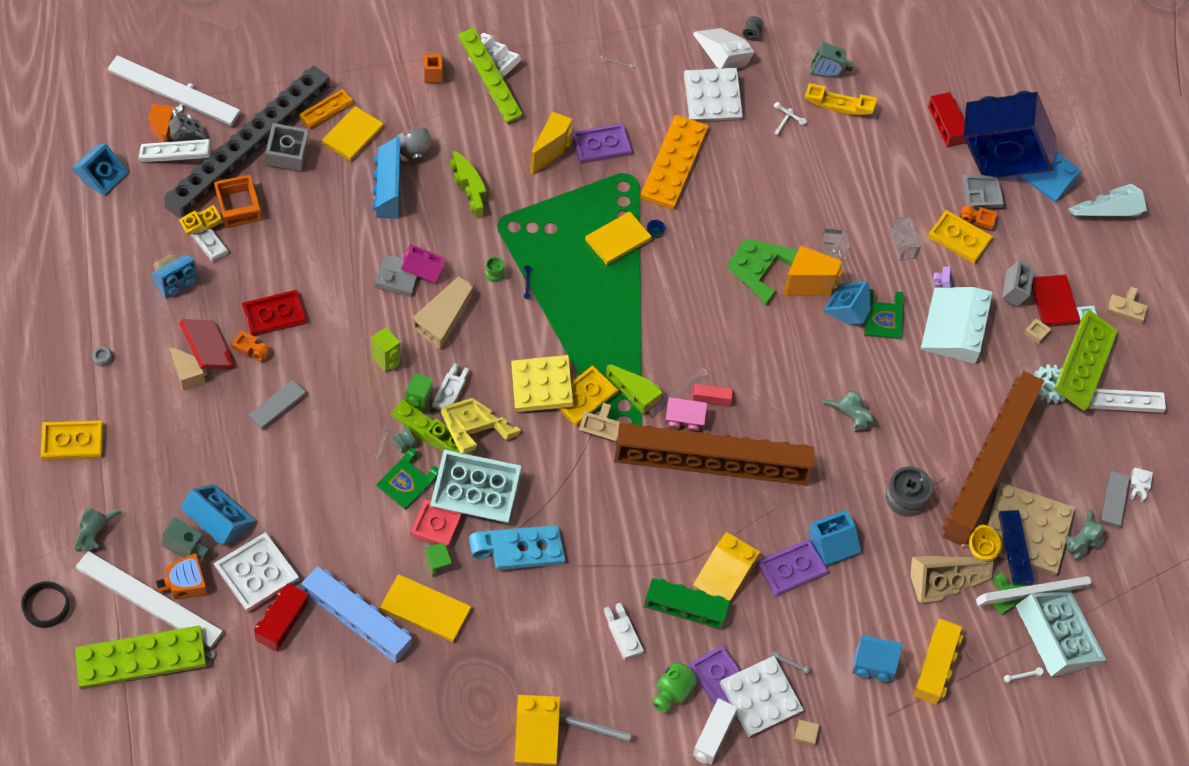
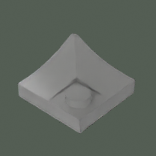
[962,174,1003,209]
[375,255,417,297]

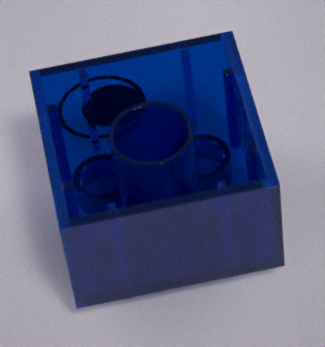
[963,91,1056,178]

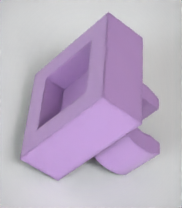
[933,266,953,288]

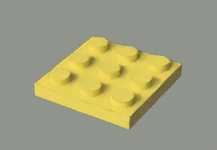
[511,355,573,412]

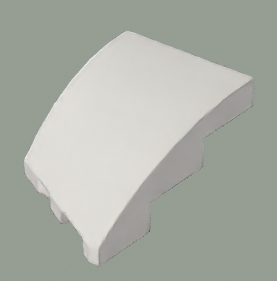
[468,33,522,78]

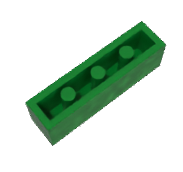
[644,578,730,630]

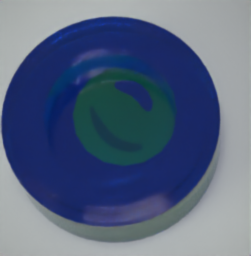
[646,220,665,238]

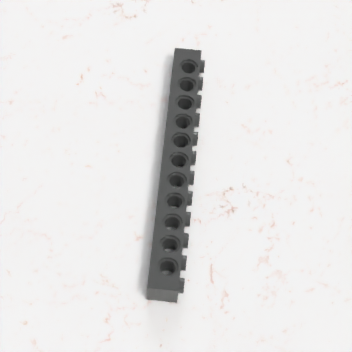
[164,65,330,219]

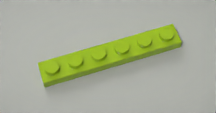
[458,27,523,124]

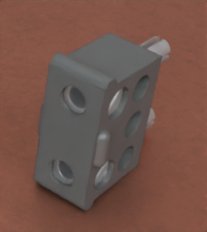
[169,109,206,141]

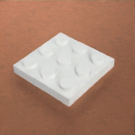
[684,68,743,122]
[213,532,299,612]
[719,656,803,738]

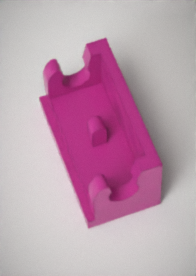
[401,244,444,283]

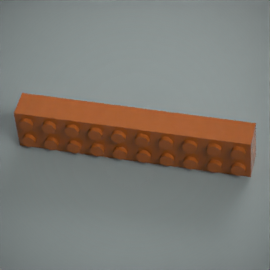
[942,371,1045,546]
[614,423,814,486]

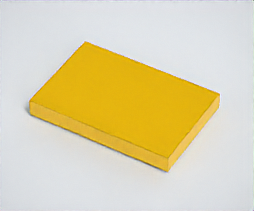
[322,106,384,162]
[927,210,993,264]
[585,212,652,265]
[557,365,619,427]
[40,420,103,460]

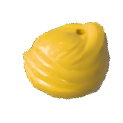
[969,524,1002,561]

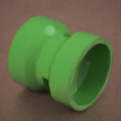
[485,257,504,282]

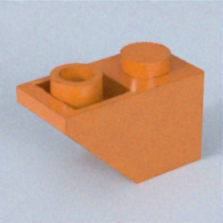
[423,52,442,83]
[148,104,174,143]

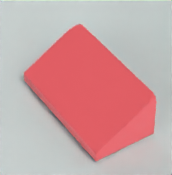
[692,384,732,406]

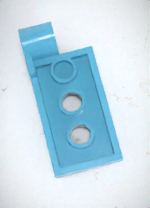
[469,525,565,570]

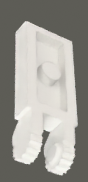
[432,363,469,410]
[604,603,644,660]

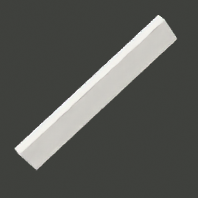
[976,576,1091,606]

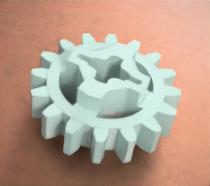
[1034,364,1065,404]

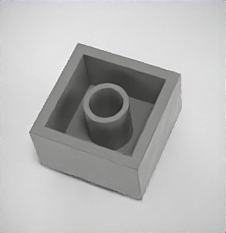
[265,123,309,171]

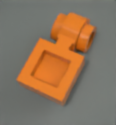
[960,205,997,230]
[231,330,270,362]

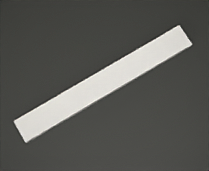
[108,56,241,127]
[76,551,223,649]

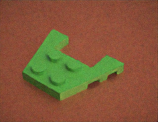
[727,238,798,305]

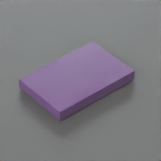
[571,123,632,164]
[757,539,828,597]
[688,645,740,706]

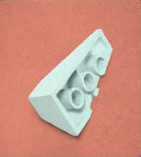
[1068,184,1147,217]

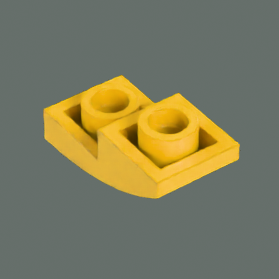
[179,205,223,235]

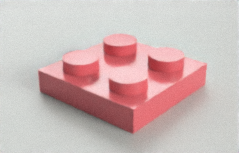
[410,499,462,549]

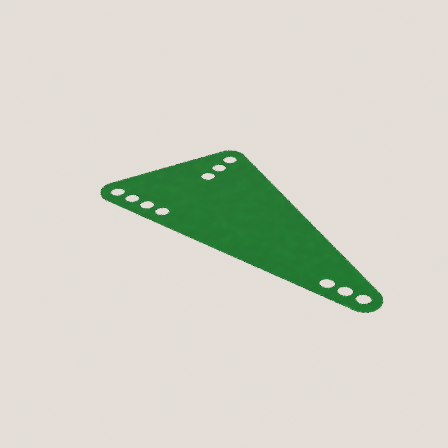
[497,173,642,426]

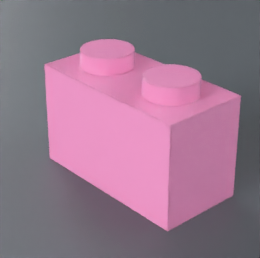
[665,397,707,431]

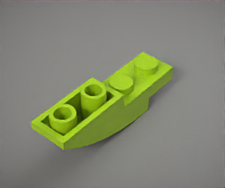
[449,151,486,219]
[390,399,459,453]

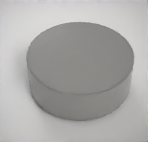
[92,347,112,367]

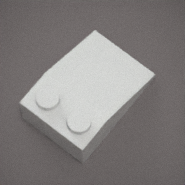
[693,28,754,69]

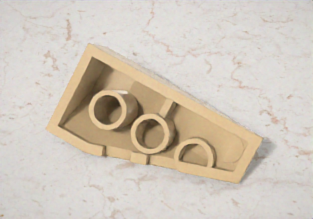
[910,556,994,603]

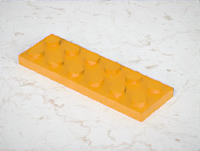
[640,114,709,210]

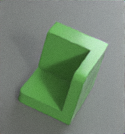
[425,542,451,577]

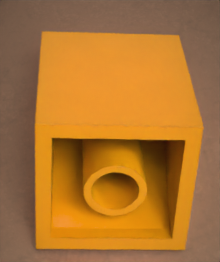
[783,246,843,295]

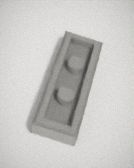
[249,380,306,430]
[1100,471,1130,528]

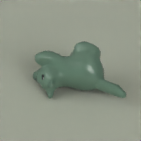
[822,391,874,432]
[74,508,122,551]
[1065,509,1104,561]

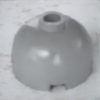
[395,128,432,161]

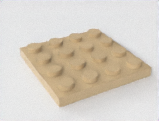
[987,482,1075,576]

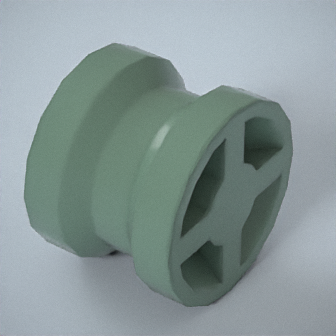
[392,428,415,452]

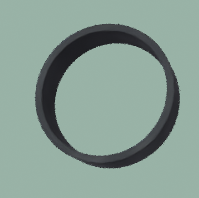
[21,581,69,628]

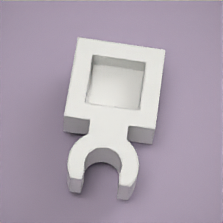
[1129,467,1153,503]

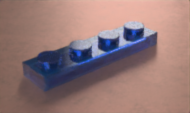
[998,510,1034,586]

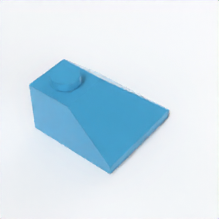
[823,281,870,325]

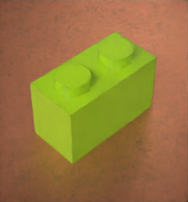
[371,327,401,373]

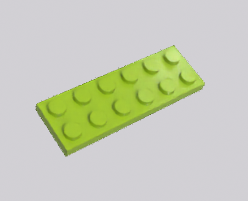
[1053,309,1118,410]
[75,625,206,689]

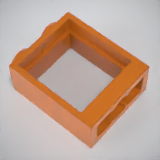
[214,175,261,228]

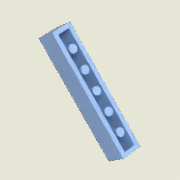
[301,566,412,663]

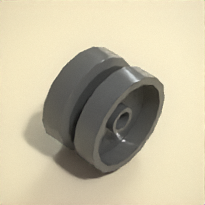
[885,466,933,517]

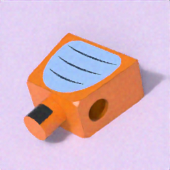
[156,553,207,600]

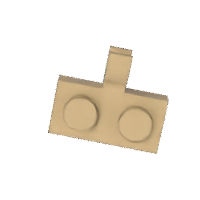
[1106,286,1148,324]
[579,403,621,441]

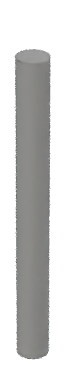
[559,713,632,742]

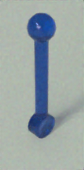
[523,265,531,299]

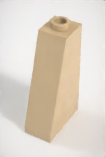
[412,276,473,350]

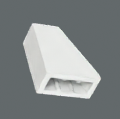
[692,698,737,764]

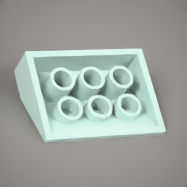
[920,287,993,364]
[430,450,522,523]
[1016,590,1106,676]

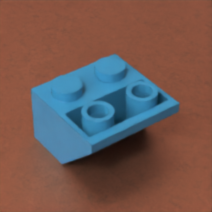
[152,255,198,299]
[808,510,861,566]

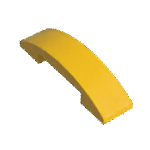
[804,83,877,115]

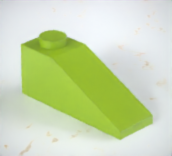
[606,364,662,415]

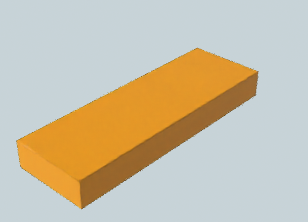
[299,89,353,129]

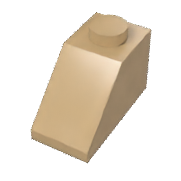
[170,348,207,390]

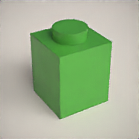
[406,373,433,408]

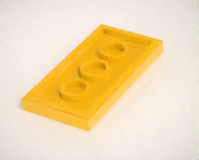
[380,574,471,643]

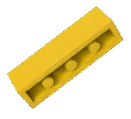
[913,618,963,705]

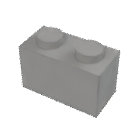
[1002,260,1034,306]

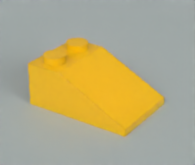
[530,111,574,174]
[693,532,760,602]
[514,695,560,765]

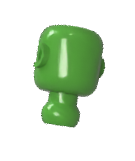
[653,663,697,713]

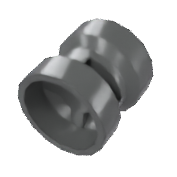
[742,16,764,41]

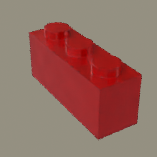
[928,92,970,148]
[254,583,310,652]

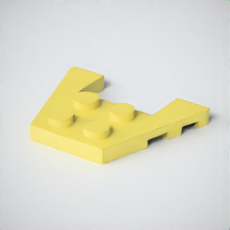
[441,398,521,454]

